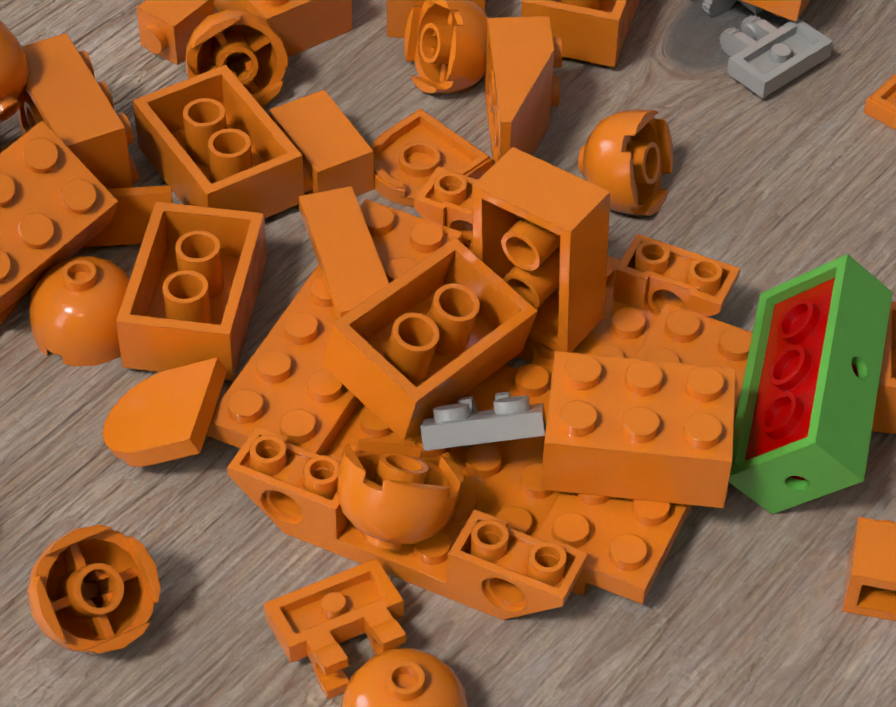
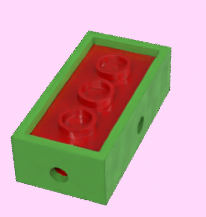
[729,254,893,514]

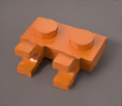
[263,558,406,699]

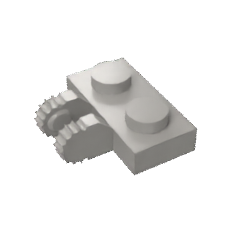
[719,15,833,98]
[420,392,546,451]

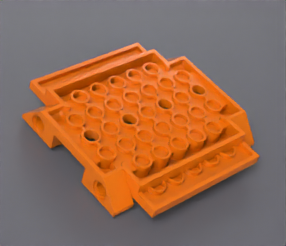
[207,166,753,620]

